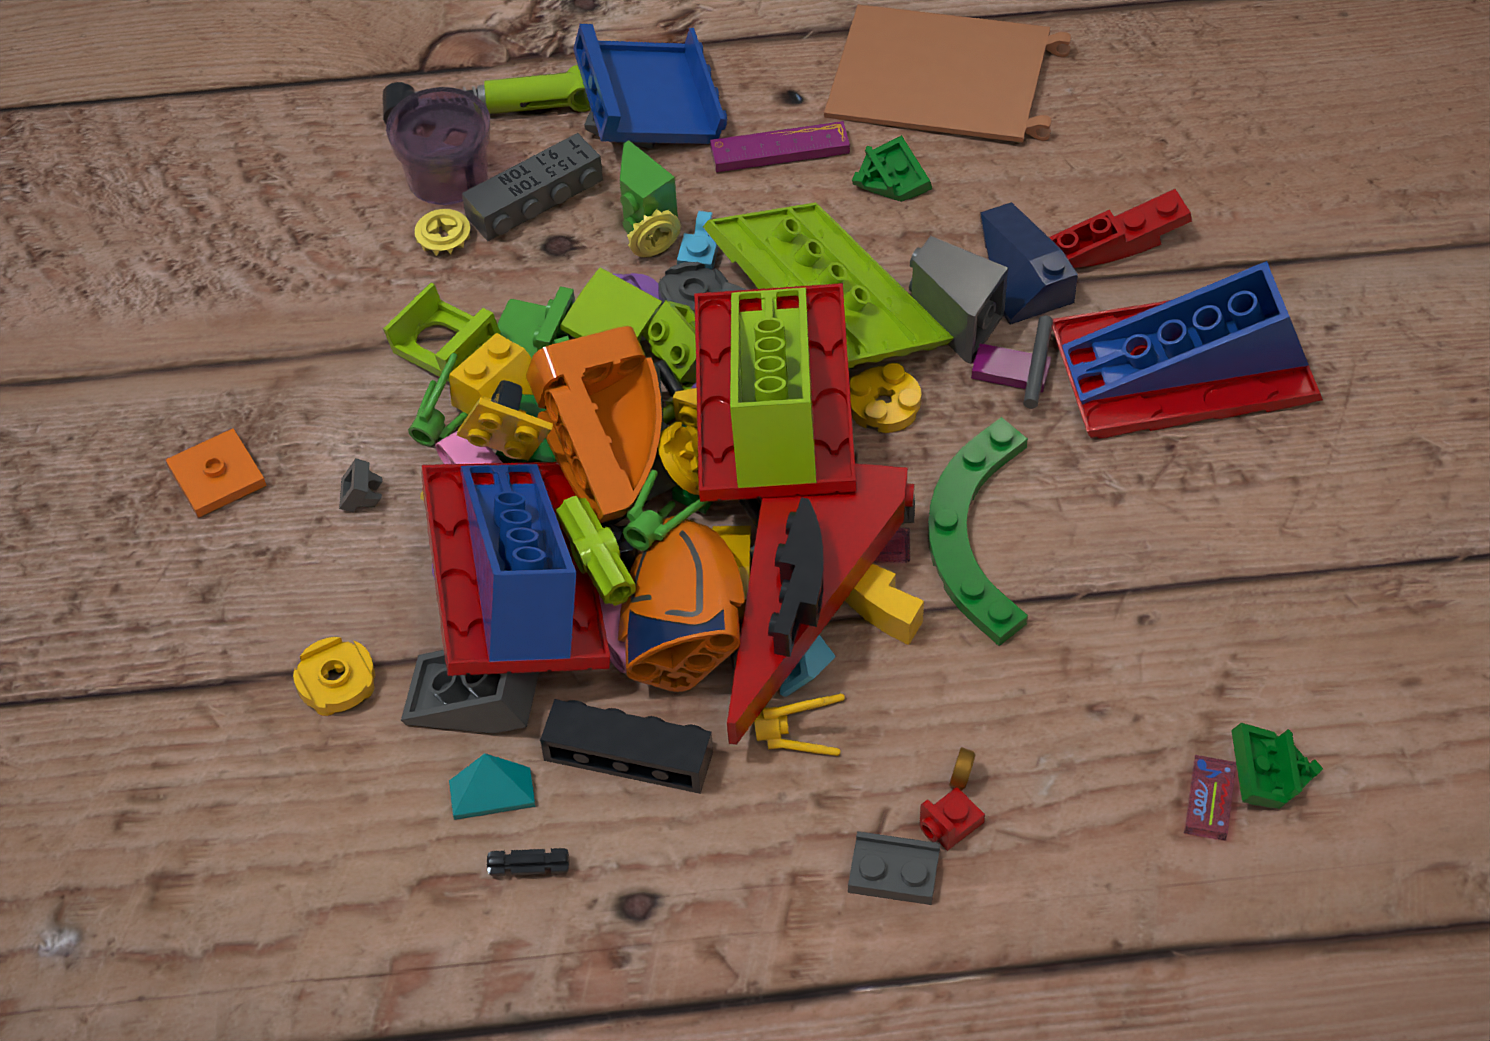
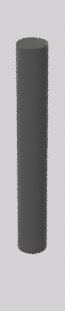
[1023,315,1053,409]

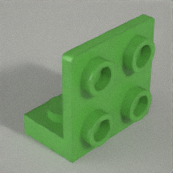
[498,286,575,358]

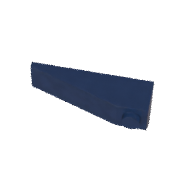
[980,202,1078,325]

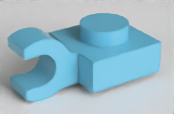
[677,211,719,270]

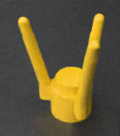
[754,693,845,756]

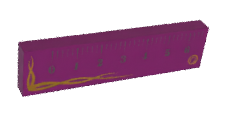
[710,121,850,172]

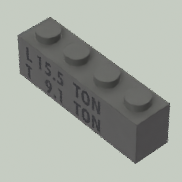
[462,133,603,241]

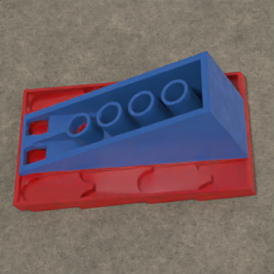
[1052,261,1323,438]
[421,462,610,676]

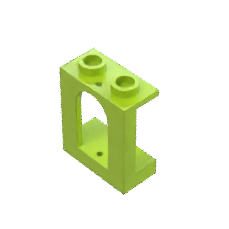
[383,283,502,382]

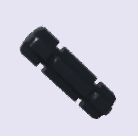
[487,848,570,876]

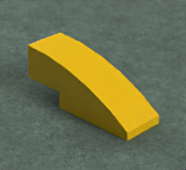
[845,564,924,645]

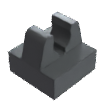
[339,458,383,513]

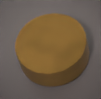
[949,747,976,790]

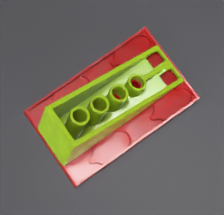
[694,283,857,502]

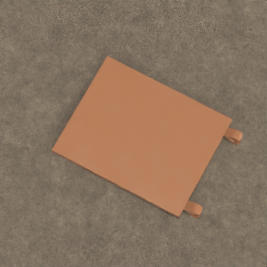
[824,4,1071,143]

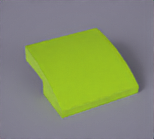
[560,267,662,342]

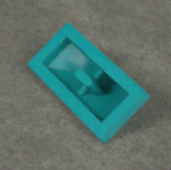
[449,753,536,820]

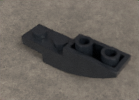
[768,497,824,657]

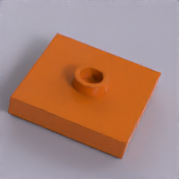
[165,428,267,518]

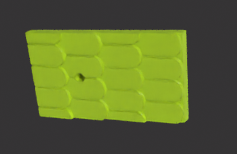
[702,202,954,368]

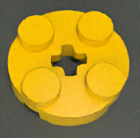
[850,363,922,433]
[293,637,375,716]

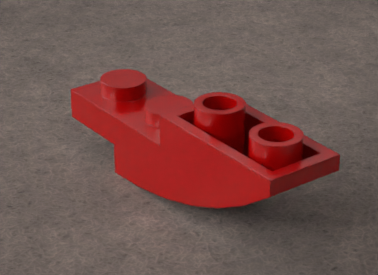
[1049,189,1192,268]

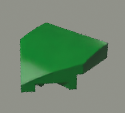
[852,135,933,202]
[1231,723,1323,808]

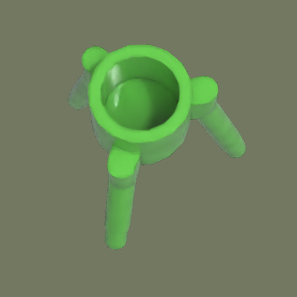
[408,353,468,446]
[623,470,708,551]

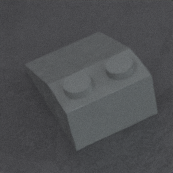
[401,650,540,733]

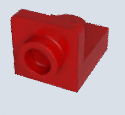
[919,787,985,851]

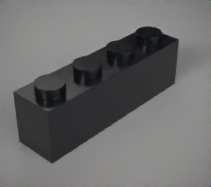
[540,699,713,794]

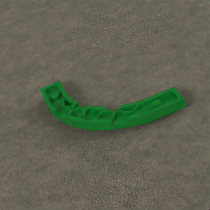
[928,417,1028,646]

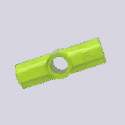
[556,496,636,606]

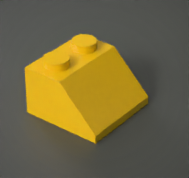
[449,333,533,414]

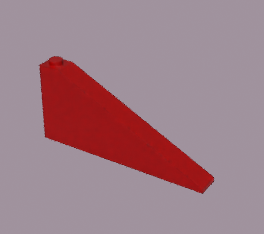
[727,463,915,745]

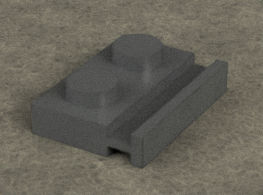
[848,831,940,905]

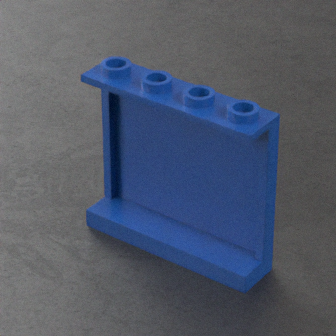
[573,24,727,144]

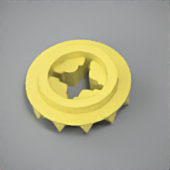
[415,209,470,256]
[627,209,681,258]

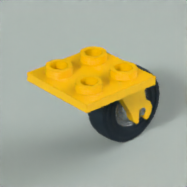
[457,380,553,461]

